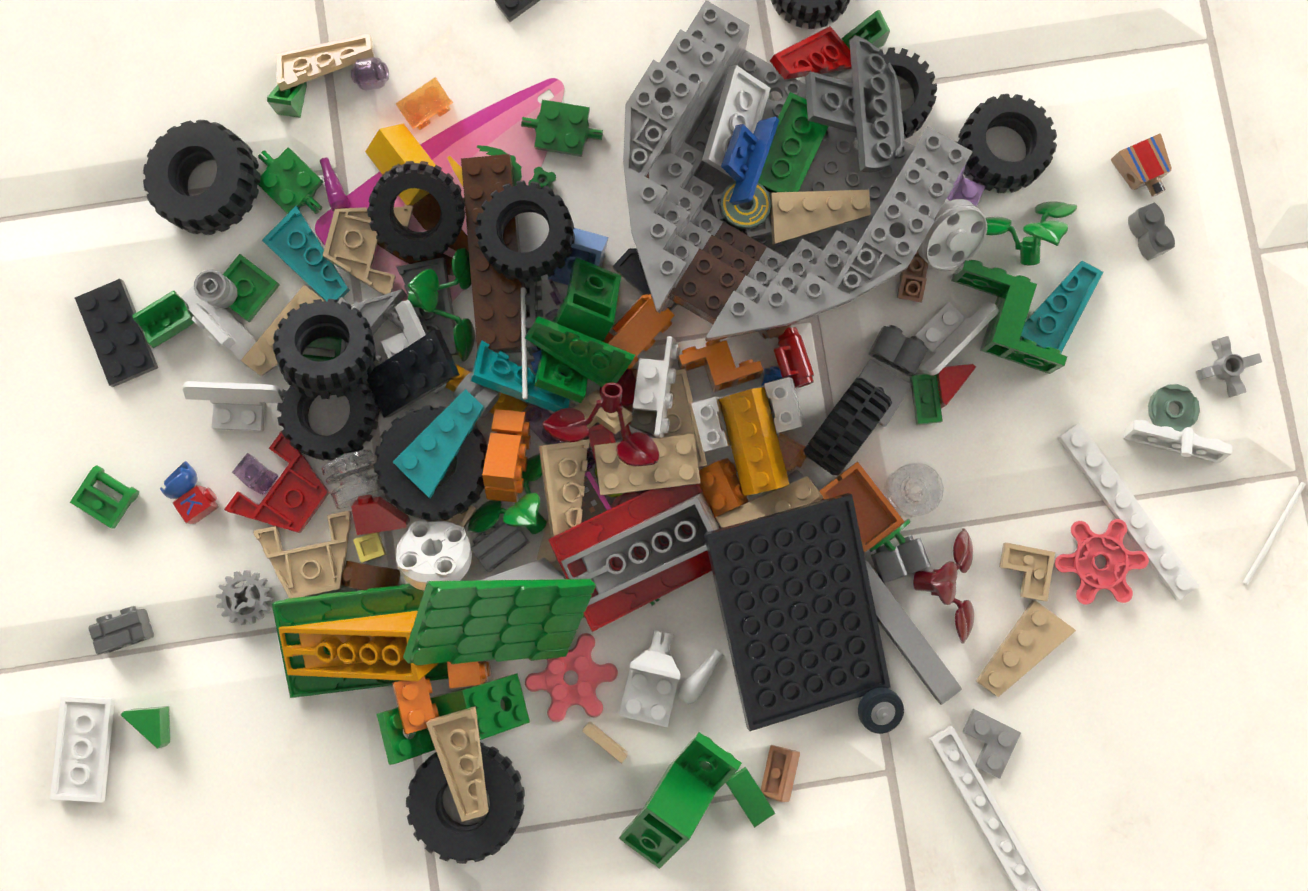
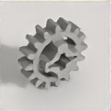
[216,570,273,625]

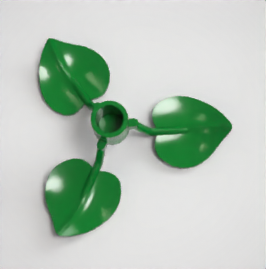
[986,201,1077,266]
[407,248,475,362]
[467,453,547,534]

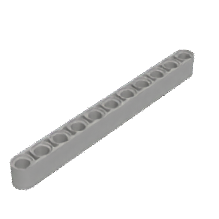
[781,469,962,705]

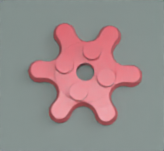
[1054,519,1149,605]
[525,633,618,722]

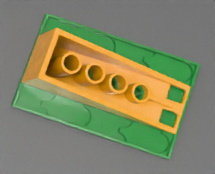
[272,584,449,698]

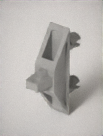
[337,289,407,367]

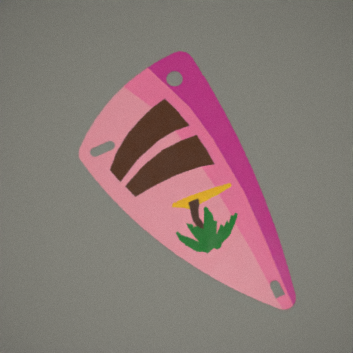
[315,78,564,302]

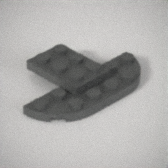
[805,35,904,173]

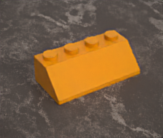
[719,387,790,496]

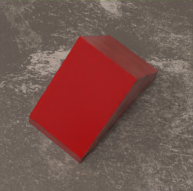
[936,364,976,409]

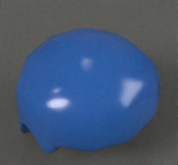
[160,461,198,499]

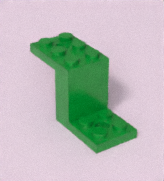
[534,257,621,403]
[951,260,1068,374]
[377,673,530,765]
[618,732,742,869]

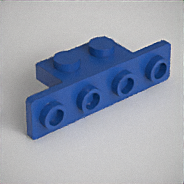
[721,116,779,205]

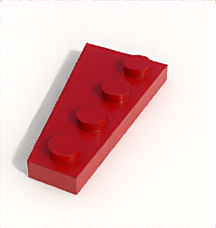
[769,26,852,80]

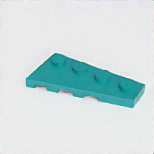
[262,206,350,302]
[1020,261,1104,354]
[470,340,570,412]
[393,389,485,499]

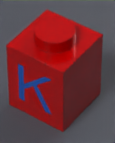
[172,485,219,524]

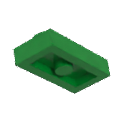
[910,374,943,425]

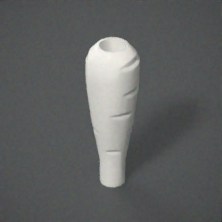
[678,649,723,704]

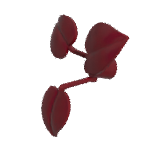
[542,368,659,466]
[913,528,974,644]

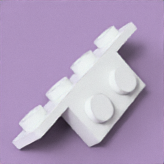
[182,285,257,366]
[633,336,679,438]

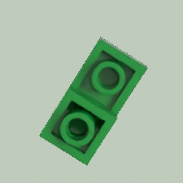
[726,767,776,828]

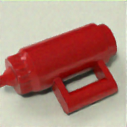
[773,327,814,388]

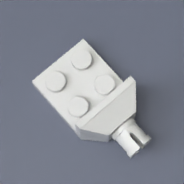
[618,630,681,727]

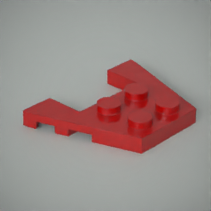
[224,432,330,533]

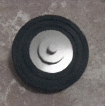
[858,688,904,734]

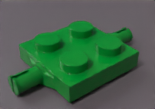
[521,99,603,157]
[258,147,324,214]

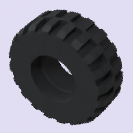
[143,120,261,235]
[374,405,488,521]
[406,742,525,864]

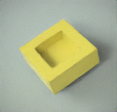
[353,532,387,563]

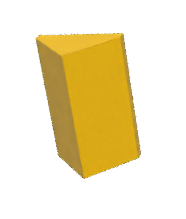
[365,123,435,206]

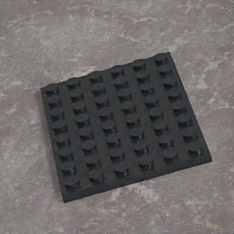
[704,493,891,731]

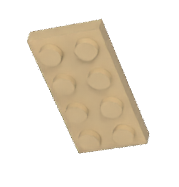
[594,434,700,496]

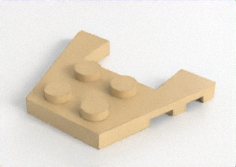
[323,205,413,295]
[254,511,352,598]

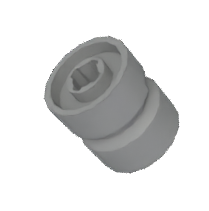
[194,270,237,309]
[453,372,501,419]

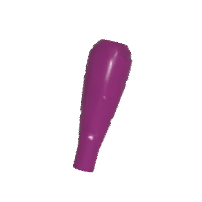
[320,157,349,211]

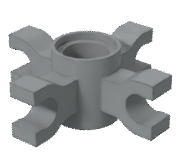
[1195,336,1262,397]

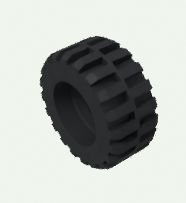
[957,93,1057,193]
[367,161,465,261]
[475,181,575,283]
[273,299,376,399]
[803,378,892,476]
[277,382,379,461]

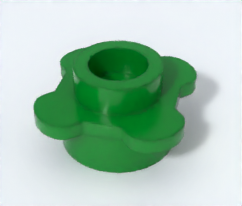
[528,167,556,188]

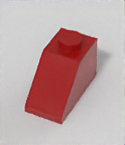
[351,495,410,535]

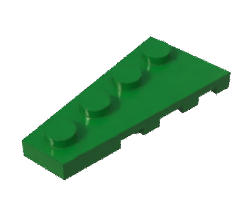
[525,316,635,387]

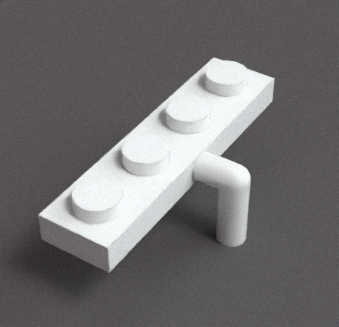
[1124,420,1232,463]

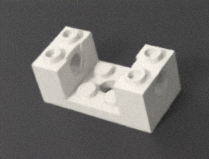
[691,377,805,452]

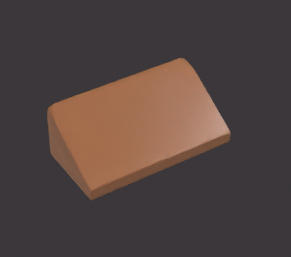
[761,745,800,802]

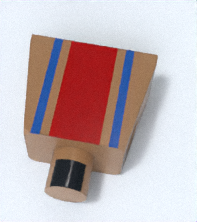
[1111,133,1172,197]

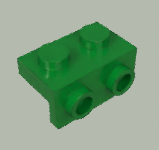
[132,291,195,348]

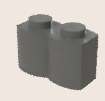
[1128,202,1175,260]
[868,325,928,377]
[871,535,931,583]

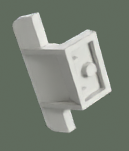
[381,300,446,394]
[914,301,999,375]
[183,382,284,431]

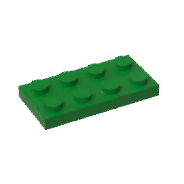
[758,92,829,193]

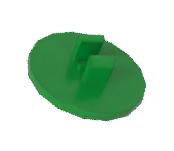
[869,519,911,552]

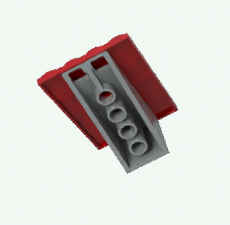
[548,484,720,632]

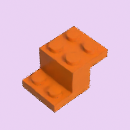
[678,340,763,393]

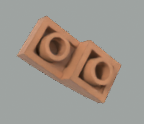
[897,252,928,303]

